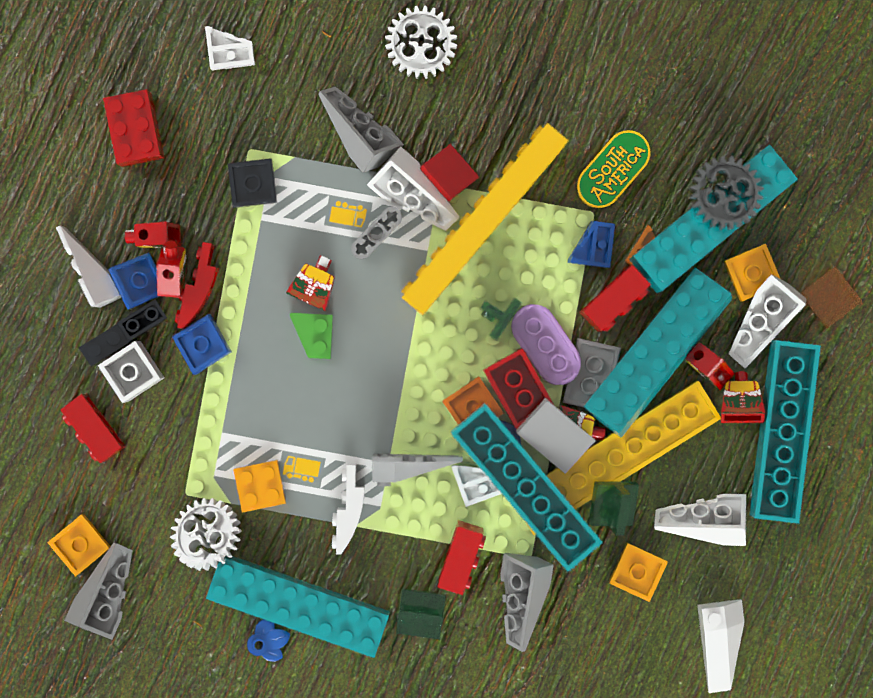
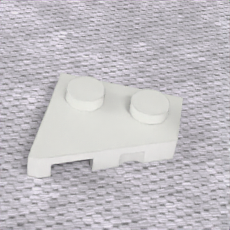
[205,26,255,70]
[451,465,502,507]

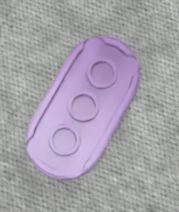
[511,304,581,385]

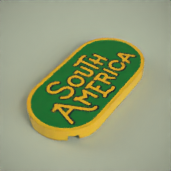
[577,130,650,208]

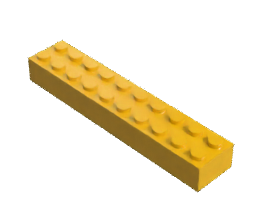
[401,123,568,316]

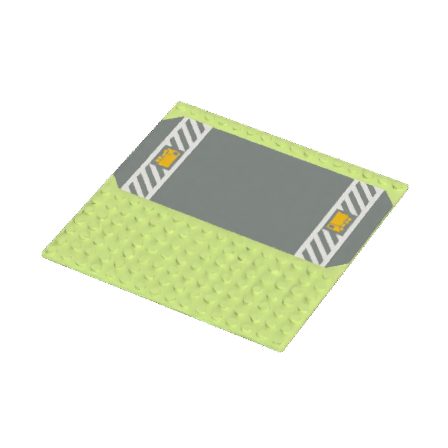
[185,149,594,556]

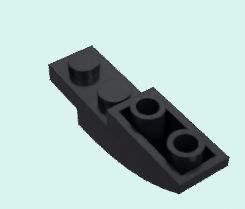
[79,300,167,367]

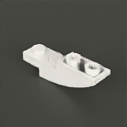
[332,464,365,555]

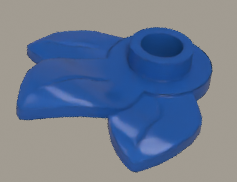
[247,619,290,661]

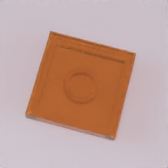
[800,266,862,328]

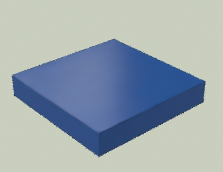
[108,252,160,310]
[172,314,232,375]

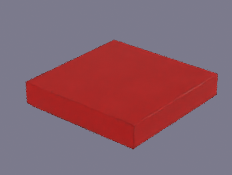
[419,144,479,202]

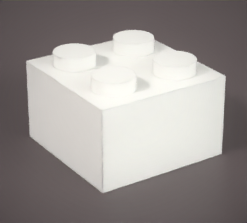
[98,341,164,403]

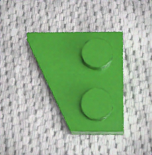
[290,313,333,359]

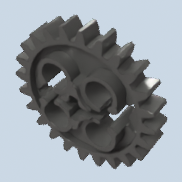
[689,156,764,230]

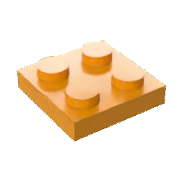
[723,244,780,302]
[233,460,286,512]
[47,513,111,577]
[609,542,668,602]

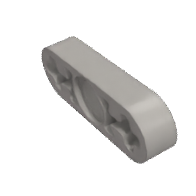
[351,207,402,259]

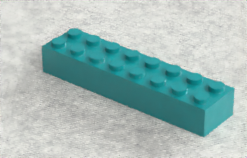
[629,145,798,293]
[584,268,732,438]
[749,340,821,524]
[450,403,603,572]
[206,556,390,658]

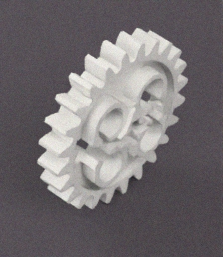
[385,6,457,79]
[170,498,242,571]

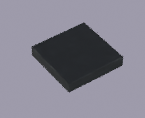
[228,158,278,208]

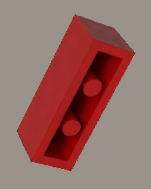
[60,393,126,463]
[437,520,486,595]

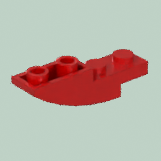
[175,242,219,329]

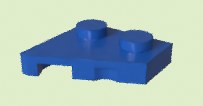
[567,221,615,268]

